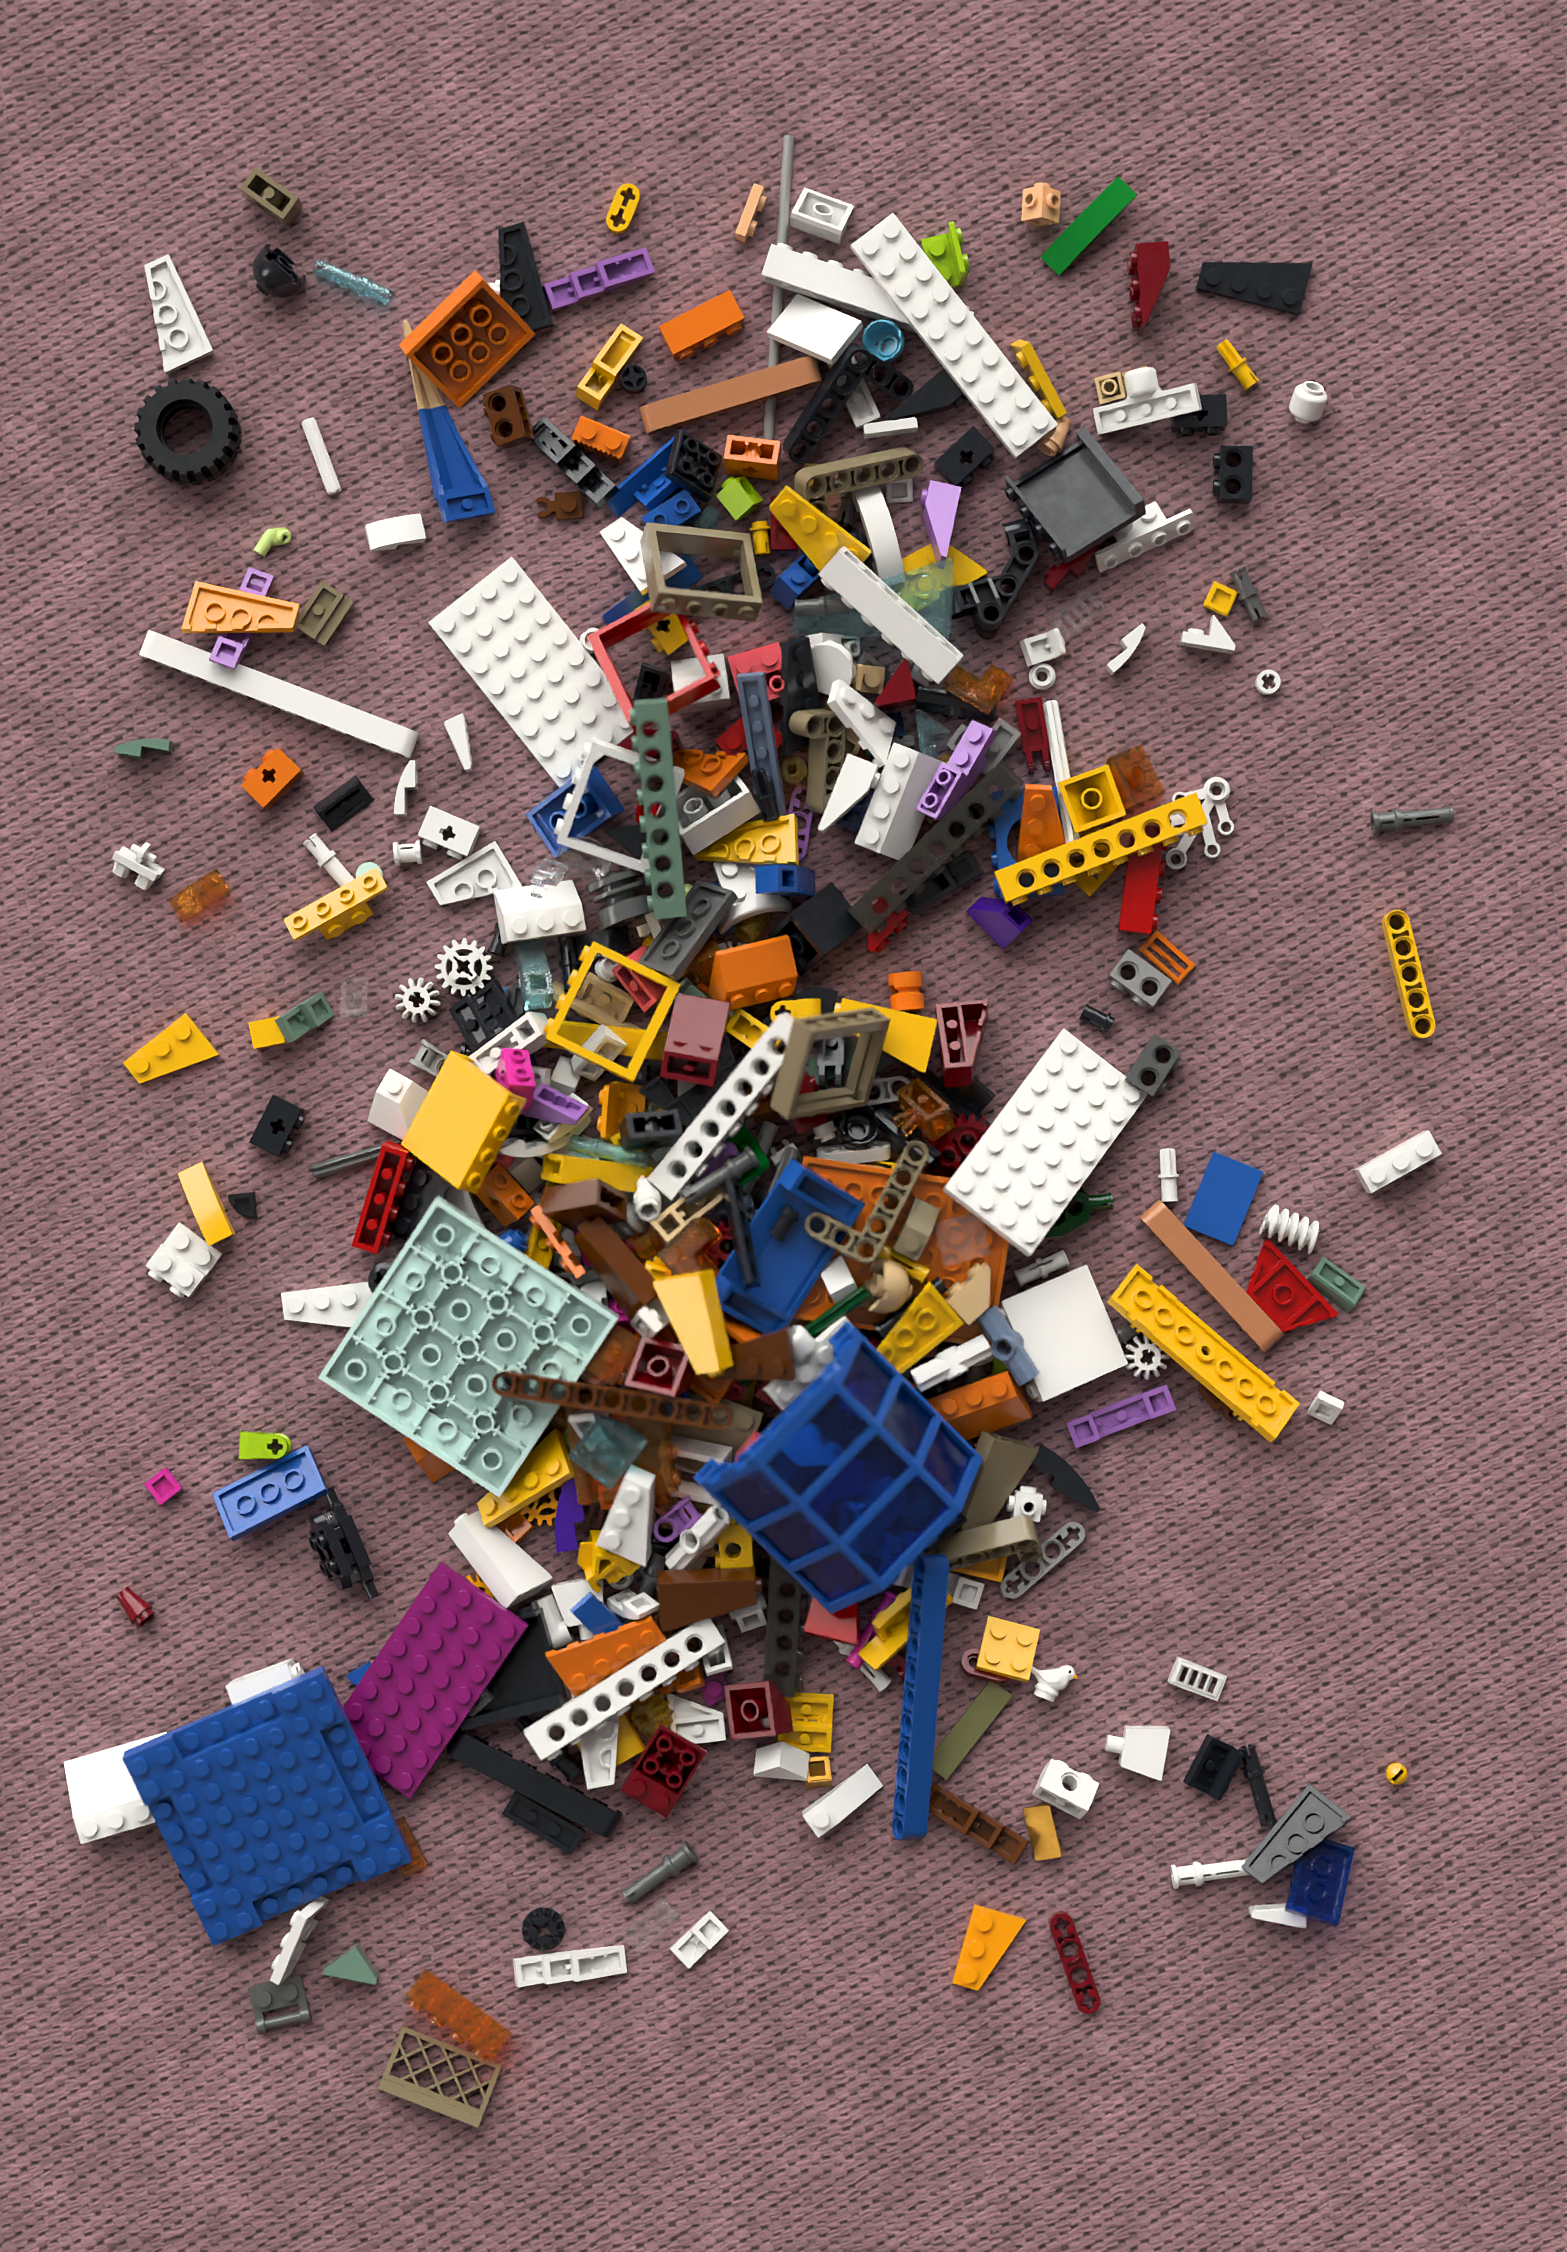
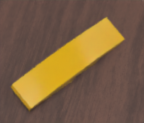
[697,982,782,1049]

